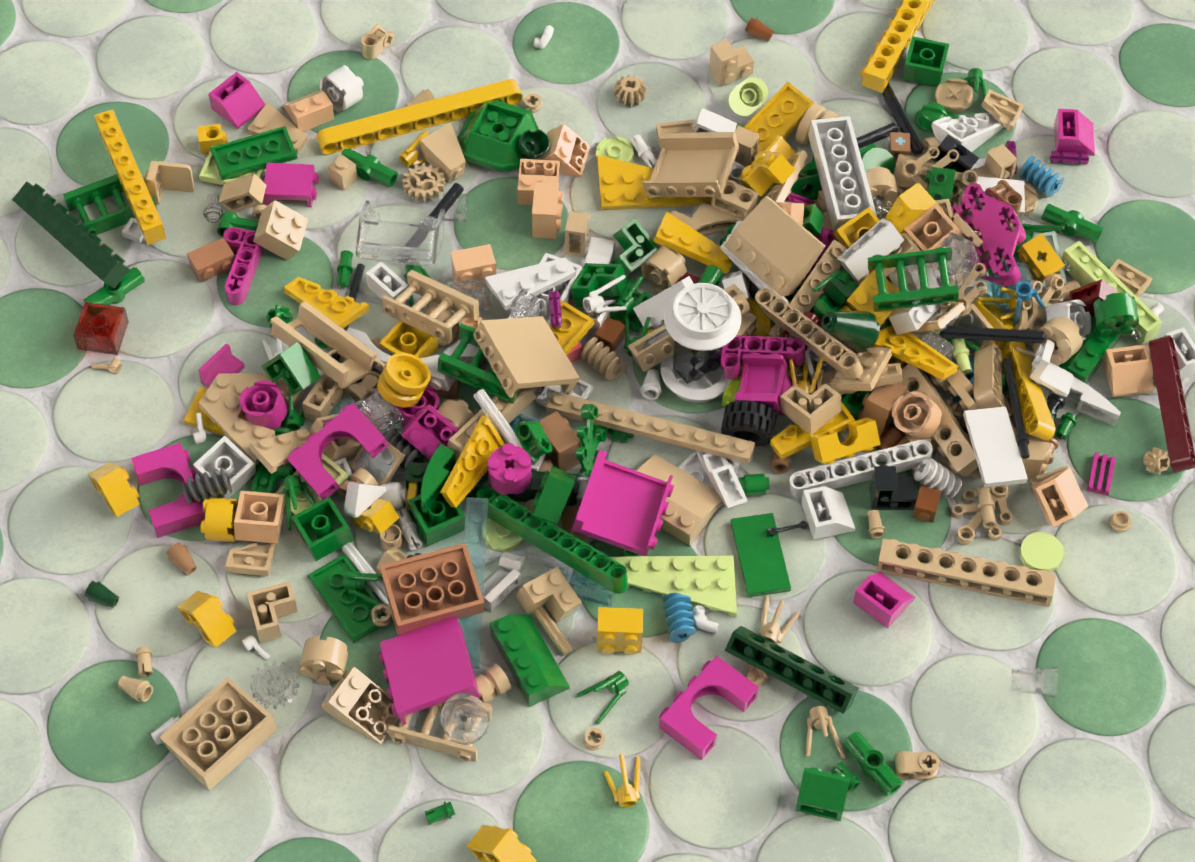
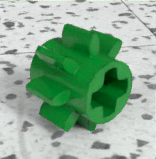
[267,305,293,328]

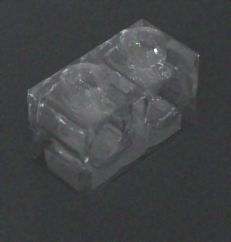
[448,279,491,313]

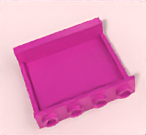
[571,450,674,557]
[379,615,481,725]

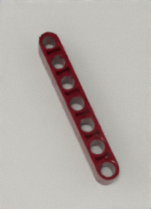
[1149,335,1195,473]

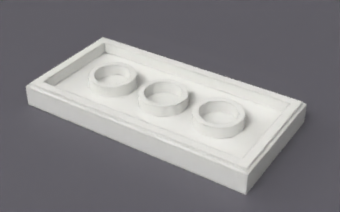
[963,407,1028,487]

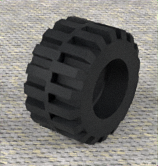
[721,400,777,447]

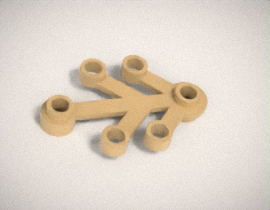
[900,146,978,196]
[933,244,987,317]
[1014,274,1064,331]
[951,485,1013,545]

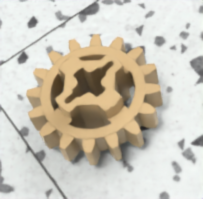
[402,163,446,203]

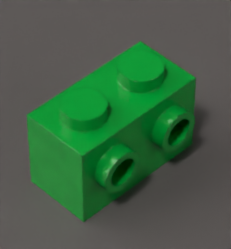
[925,167,956,205]

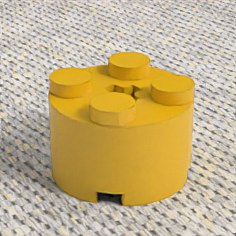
[201,498,238,542]

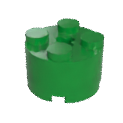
[1093,293,1139,336]

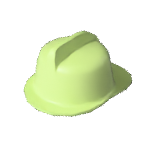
[728,77,768,116]

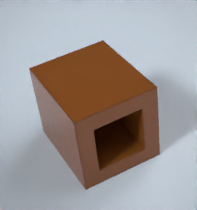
[595,317,625,353]
[912,485,941,523]

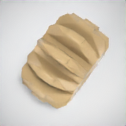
[614,74,647,106]

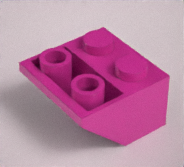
[208,72,265,129]
[1054,109,1095,156]
[401,404,460,460]
[853,572,915,628]

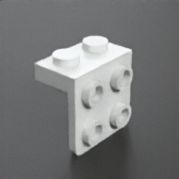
[1029,340,1074,397]

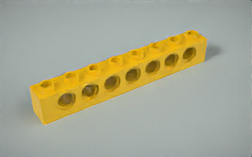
[860,0,934,93]
[94,109,166,245]

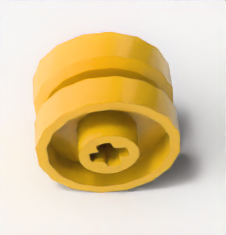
[377,353,431,408]

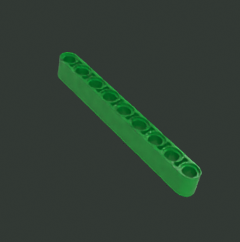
[476,487,629,594]

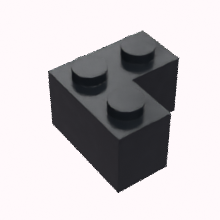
[869,465,917,510]

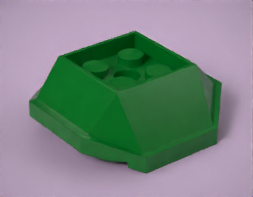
[457,100,539,172]

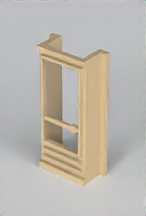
[270,301,377,389]

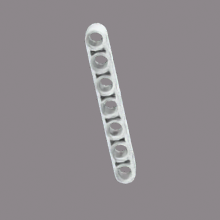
[789,440,932,498]

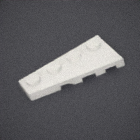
[485,257,576,311]

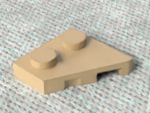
[225,543,277,576]

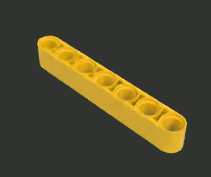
[997,341,1055,441]

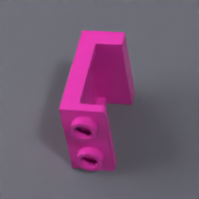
[263,163,319,207]
[734,352,787,410]

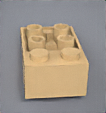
[320,667,399,745]

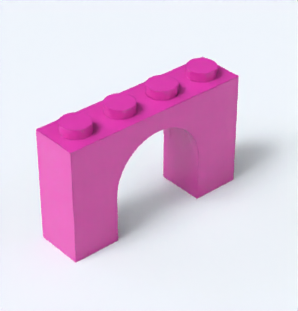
[287,403,389,500]
[131,442,206,538]
[659,656,759,760]

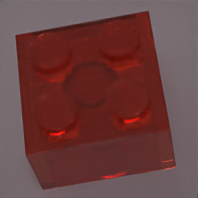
[73,302,129,355]

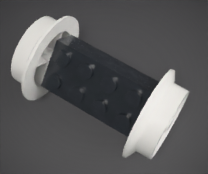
[661,283,741,403]

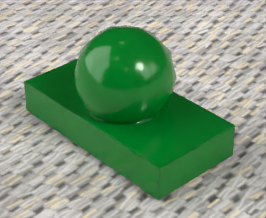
[813,293,839,319]

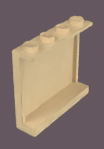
[642,132,739,197]
[473,316,580,398]

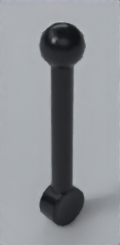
[767,521,808,537]

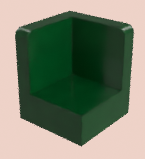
[822,278,859,307]

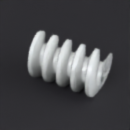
[914,458,962,498]

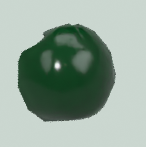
[518,129,550,159]

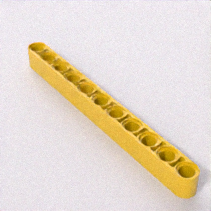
[316,79,523,155]

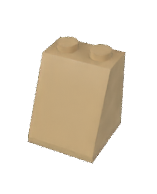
[981,427,1052,482]

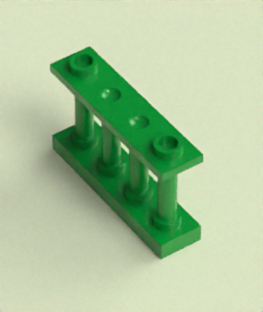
[63,172,158,235]
[868,247,959,312]
[438,323,518,404]

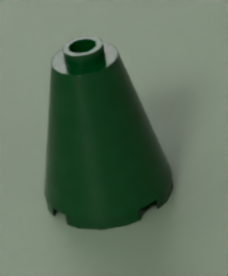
[822,311,880,353]

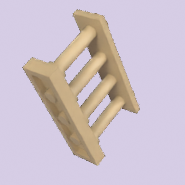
[382,270,479,344]
[388,696,493,762]

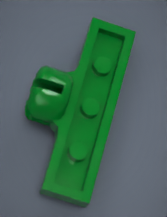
[250,428,296,494]

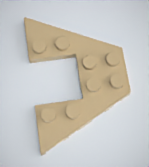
[199,373,308,466]

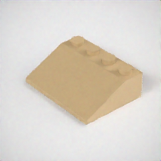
[724,196,825,296]
[636,454,723,546]
[159,677,278,791]

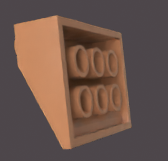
[380,543,485,635]

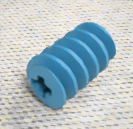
[1020,155,1064,197]
[663,593,696,643]

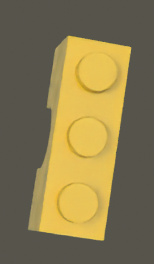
[809,417,881,465]

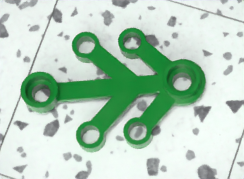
[576,404,607,477]

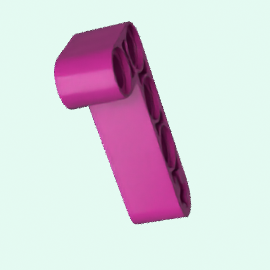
[224,227,263,305]
[721,335,805,380]

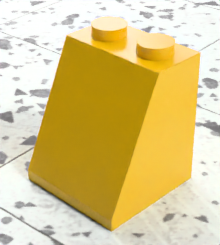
[884,183,943,234]

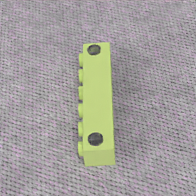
[1062,241,1162,345]

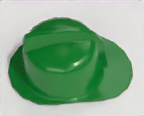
[914,103,958,133]

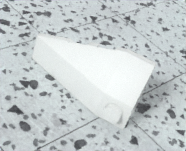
[931,113,1004,152]

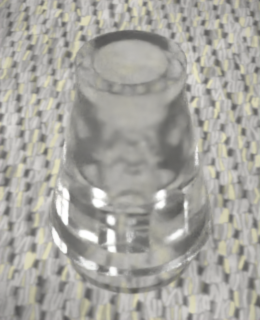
[203,194,223,223]

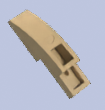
[926,369,979,411]

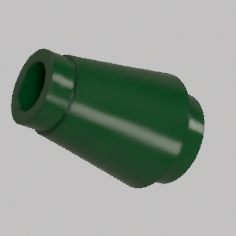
[84,581,120,608]

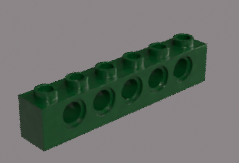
[724,626,859,714]

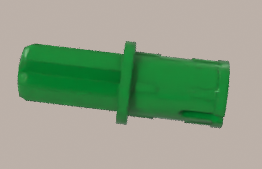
[337,250,353,289]

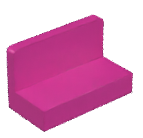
[198,344,245,388]

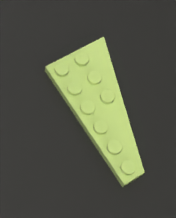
[610,556,737,617]

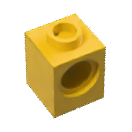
[197,124,228,154]

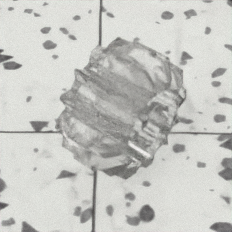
[920,331,954,359]

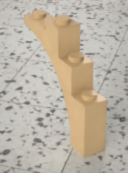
[653,202,743,254]

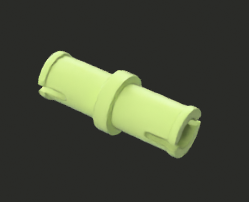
[951,338,972,375]

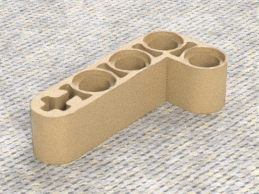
[974,343,1012,416]

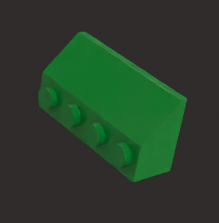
[1059,316,1122,384]
[490,614,570,707]

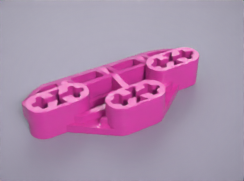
[952,183,1026,287]

